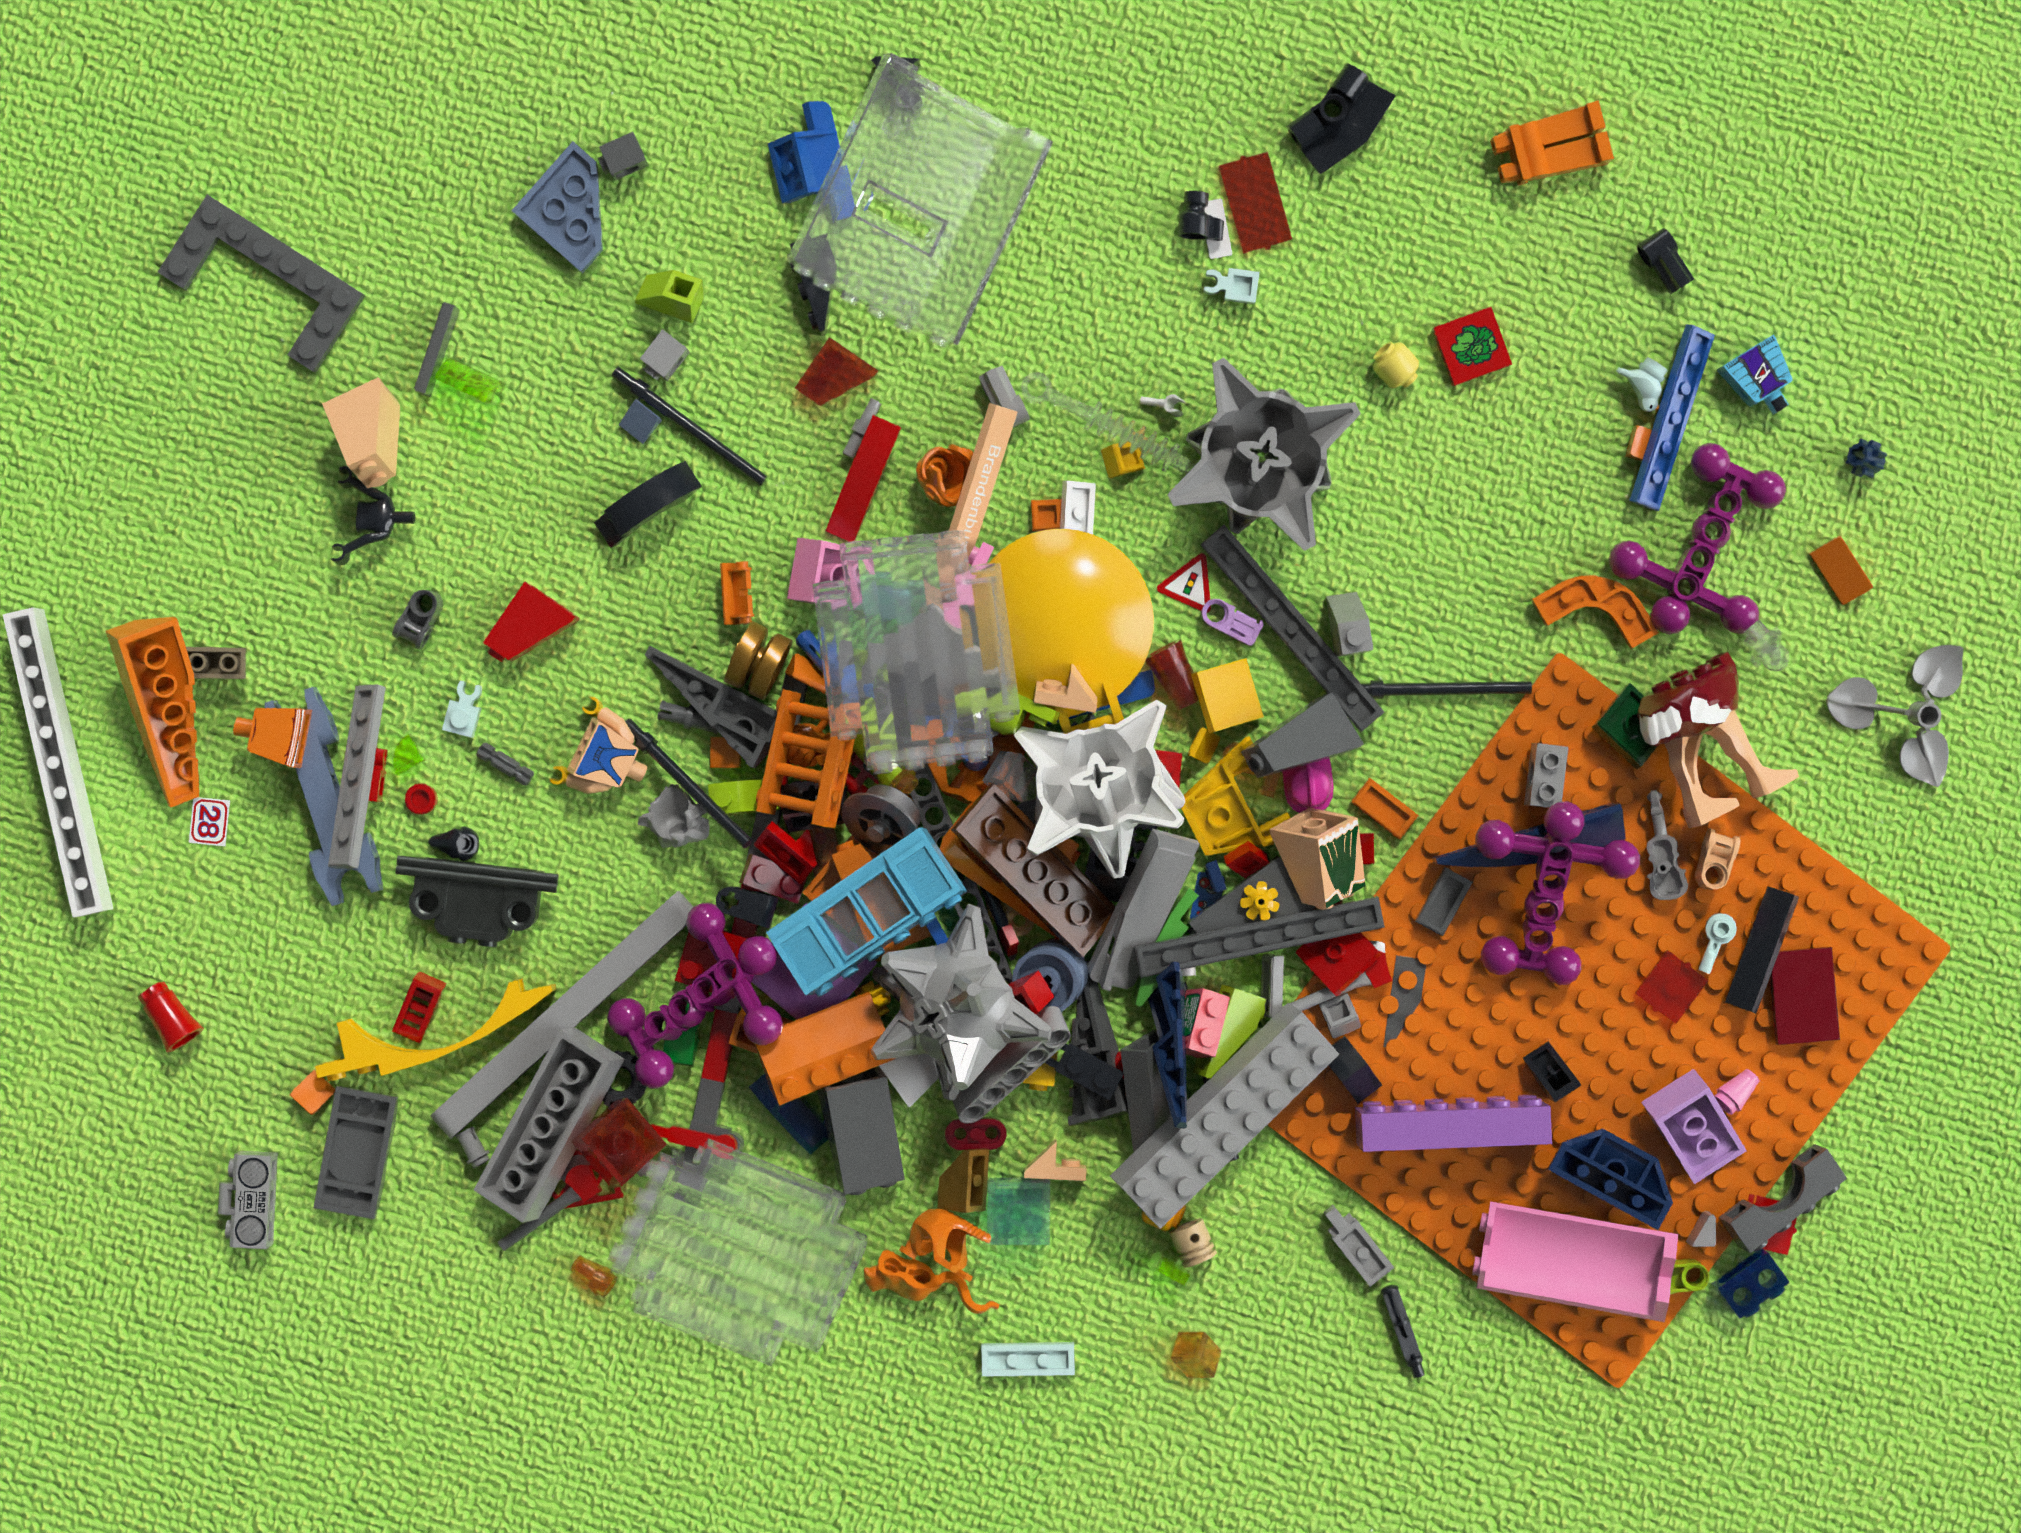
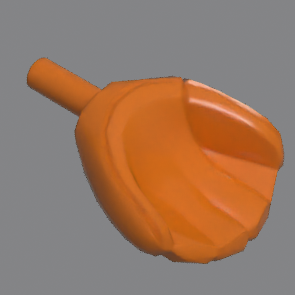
[787,720,830,767]

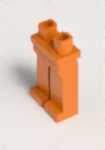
[1490,100,1614,186]

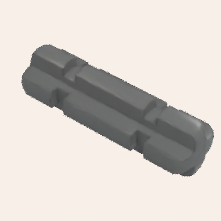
[476,743,534,786]

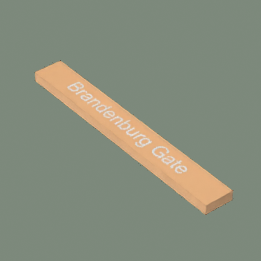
[923,403,1018,613]

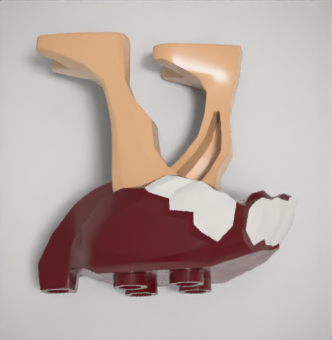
[1637,652,1799,828]

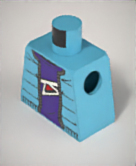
[1717,335,1793,415]

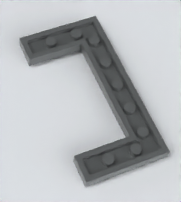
[158,194,365,373]

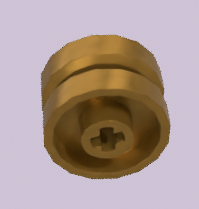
[724,621,793,700]

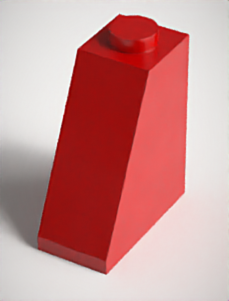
[483,582,580,662]

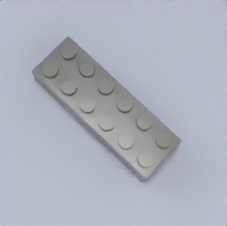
[474,1027,625,1223]

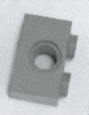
[1524,743,1568,808]

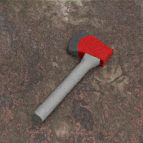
[1282,941,1393,1011]

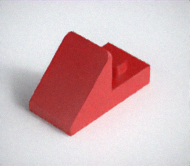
[754,821,817,884]

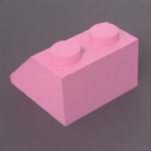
[787,538,867,611]

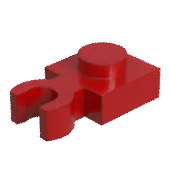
[368,748,388,802]

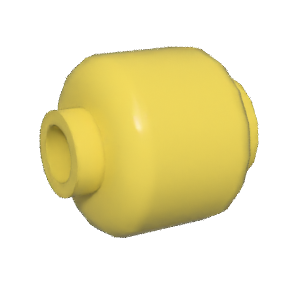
[1373,342,1419,388]

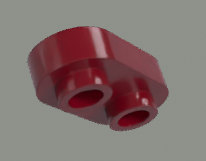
[945,1117,1007,1150]

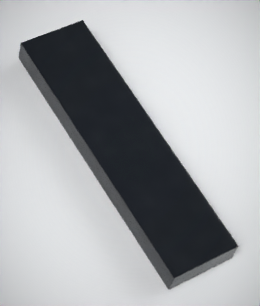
[1725,886,1799,1014]

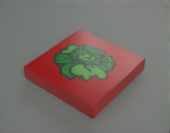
[1432,307,1512,387]

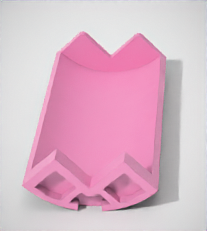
[1472,1201,1678,1322]

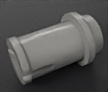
[456,1127,490,1168]

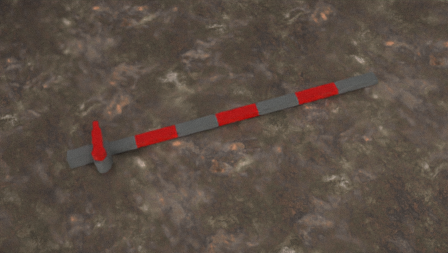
[647,668,808,1196]

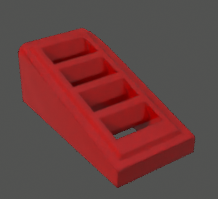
[392,972,446,1044]

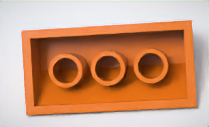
[754,992,896,1106]

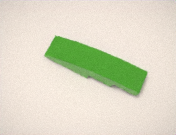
[1133,886,1199,1008]

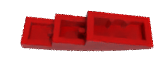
[825,415,902,544]

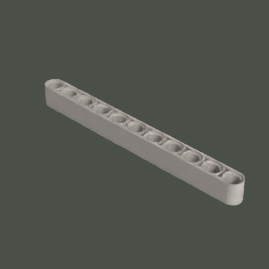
[430,891,694,1139]

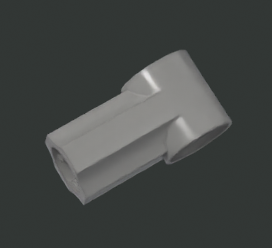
[979,366,1030,427]

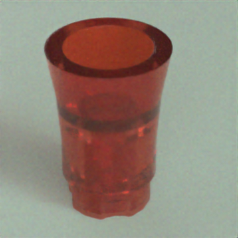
[1145,639,1199,710]

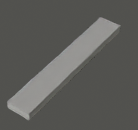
[328,684,386,869]

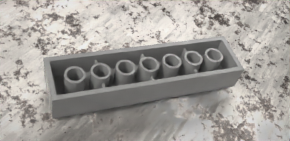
[1110,1003,1339,1229]

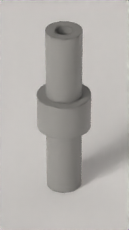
[842,398,881,458]

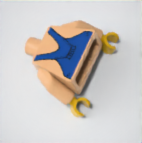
[550,697,647,794]

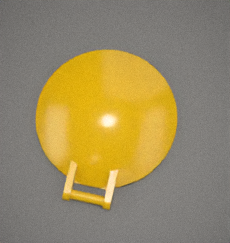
[968,529,1154,734]

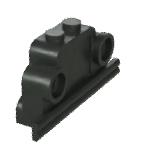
[395,855,559,947]

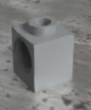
[640,329,690,381]

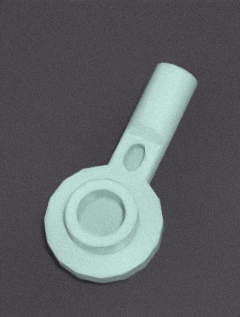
[1698,913,1737,974]

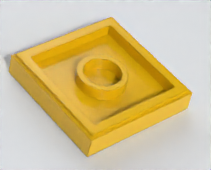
[1191,658,1264,733]

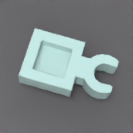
[1203,268,1260,305]
[442,681,482,738]

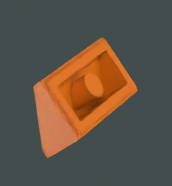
[1809,536,1873,605]
[785,653,848,701]

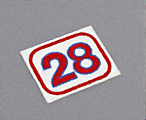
[189,797,230,846]

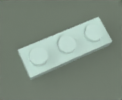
[981,1342,1075,1376]

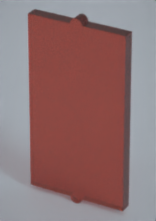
[1219,152,1292,254]

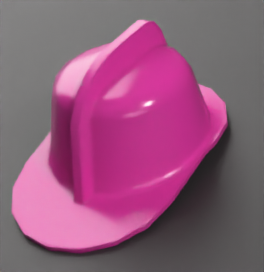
[1282,758,1334,813]

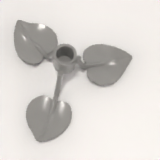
[1826,645,1964,787]

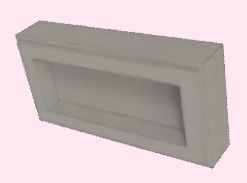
[1261,954,1284,1018]

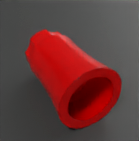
[138,981,204,1053]

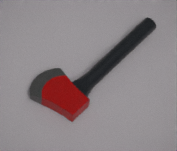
[980,886,1019,961]

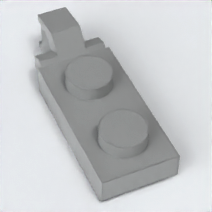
[1324,1205,1394,1287]

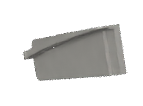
[1087,829,1200,991]

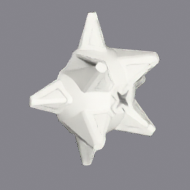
[1014,700,1185,878]

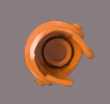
[916,444,974,507]

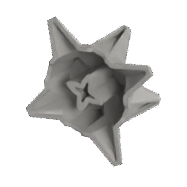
[1167,358,1361,551]
[871,904,1052,1100]

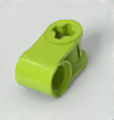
[1670,1258,1710,1294]

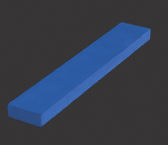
[1630,324,1715,511]

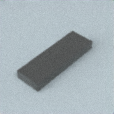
[414,302,460,397]
[1383,955,1426,1047]

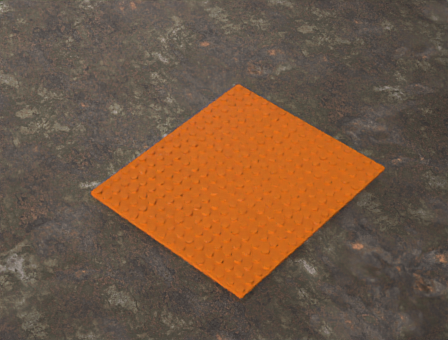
[1268,653,1950,1388]

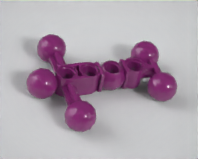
[1609,443,1786,635]
[1475,801,1640,985]
[607,903,783,1089]

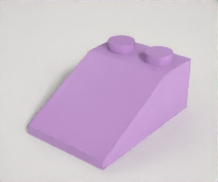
[1641,1069,1747,1184]

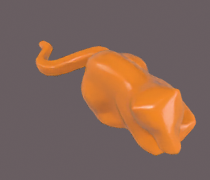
[864,1250,1000,1314]

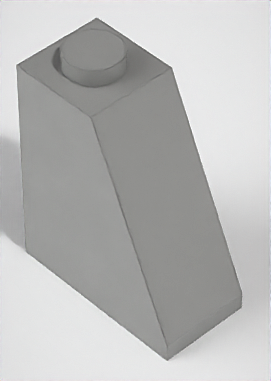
[1326,592,1374,657]

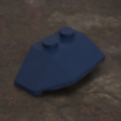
[1548,1128,1673,1230]

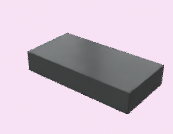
[1415,867,1473,936]

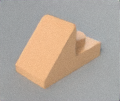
[1034,664,1097,713]
[1024,1139,1087,1181]

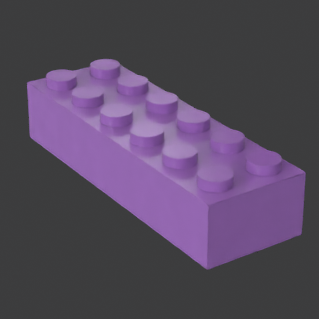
[1355,1095,1552,1152]

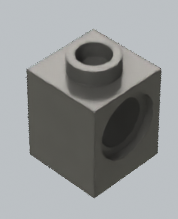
[598,132,649,181]

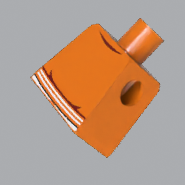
[233,708,312,768]

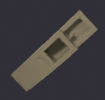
[186,647,246,679]

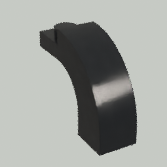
[594,461,702,548]

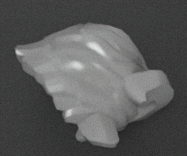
[638,784,709,848]

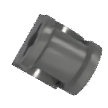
[392,590,443,650]

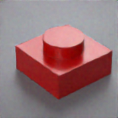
[1224,841,1269,878]

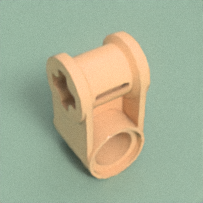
[1694,828,1741,890]

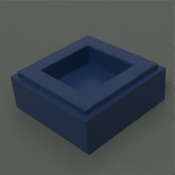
[1204,860,1227,893]

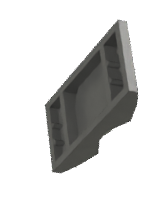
[313,1086,398,1219]

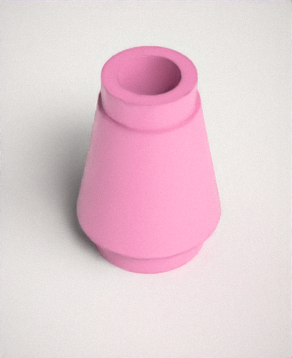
[1714,1069,1760,1115]

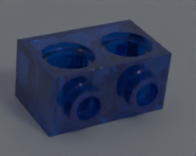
[1711,1249,1790,1319]

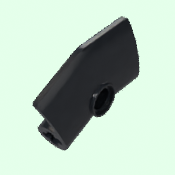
[1286,63,1395,174]

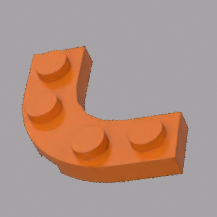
[1531,575,1659,649]

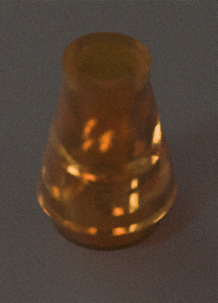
[570,1255,618,1298]

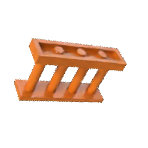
[756,689,862,828]

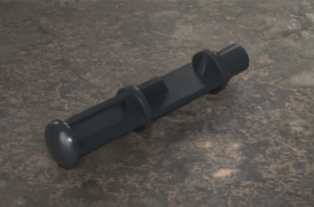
[1381,1285,1425,1378]

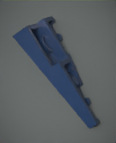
[1148,962,1187,1129]

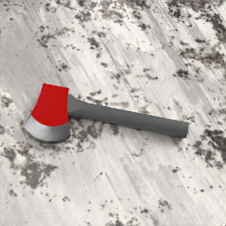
[498,1154,602,1251]

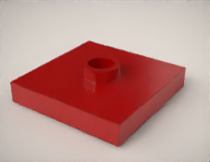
[1295,932,1382,997]

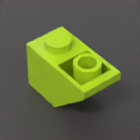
[635,270,704,323]

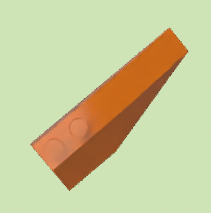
[106,617,199,808]

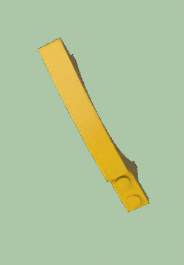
[315,978,556,1081]

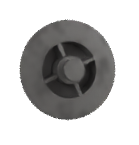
[841,785,921,854]

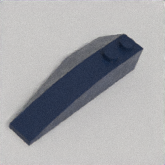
[1432,803,1626,867]

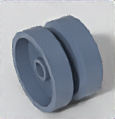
[1012,939,1088,1012]

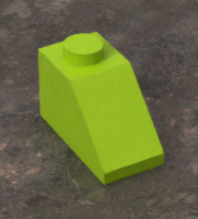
[708,779,781,816]

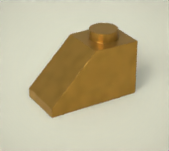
[937,1148,989,1213]

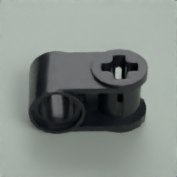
[716,886,779,928]

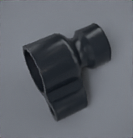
[1178,191,1224,241]

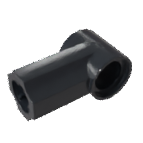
[1636,228,1694,295]

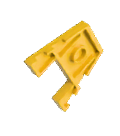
[1181,736,1290,856]

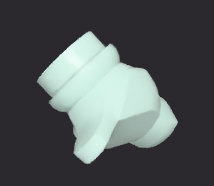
[1616,357,1668,412]

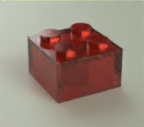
[571,1097,667,1188]

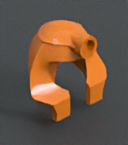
[899,1209,991,1282]

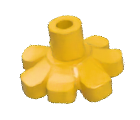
[1240,881,1280,921]

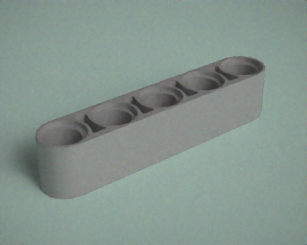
[952,1006,1071,1124]

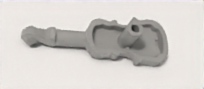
[1647,790,1688,900]

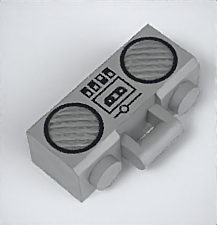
[218,1151,278,1249]

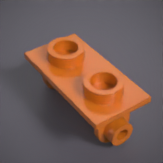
[720,561,755,625]

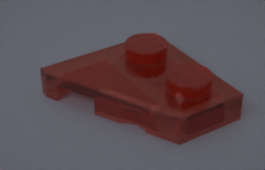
[795,337,879,407]

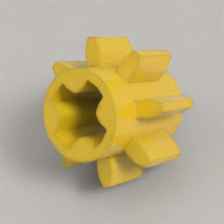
[854,981,891,1018]

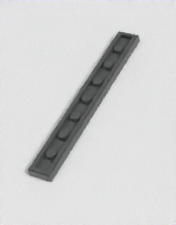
[1200,525,1385,733]
[1134,896,1385,978]

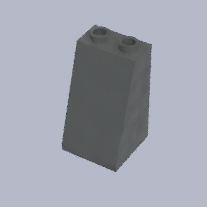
[817,1066,905,1195]

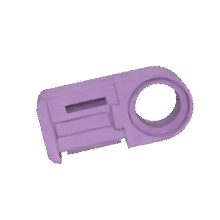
[1201,599,1263,646]

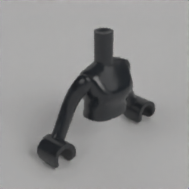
[331,466,416,566]

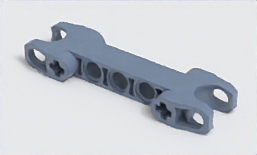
[265,687,383,906]

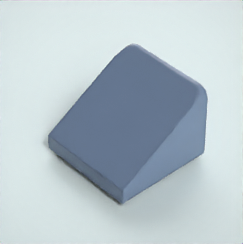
[619,399,662,444]

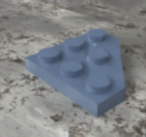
[511,141,603,274]

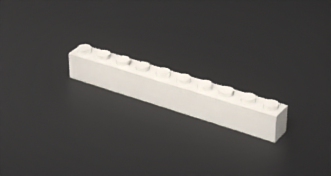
[2,608,113,918]

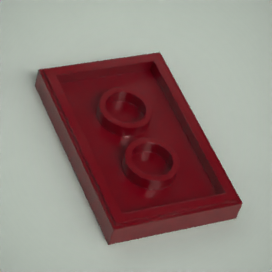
[1770,947,1840,1045]

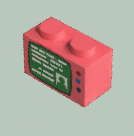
[1185,988,1230,1058]

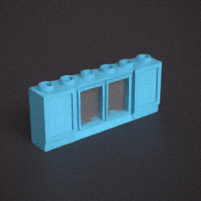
[766,827,967,997]

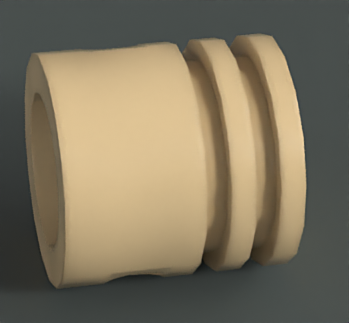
[1169,1218,1217,1268]

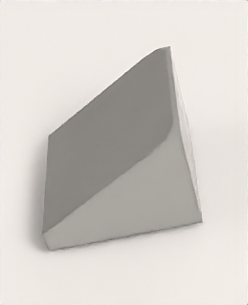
[1319,993,1361,1038]
[1686,1211,1716,1247]

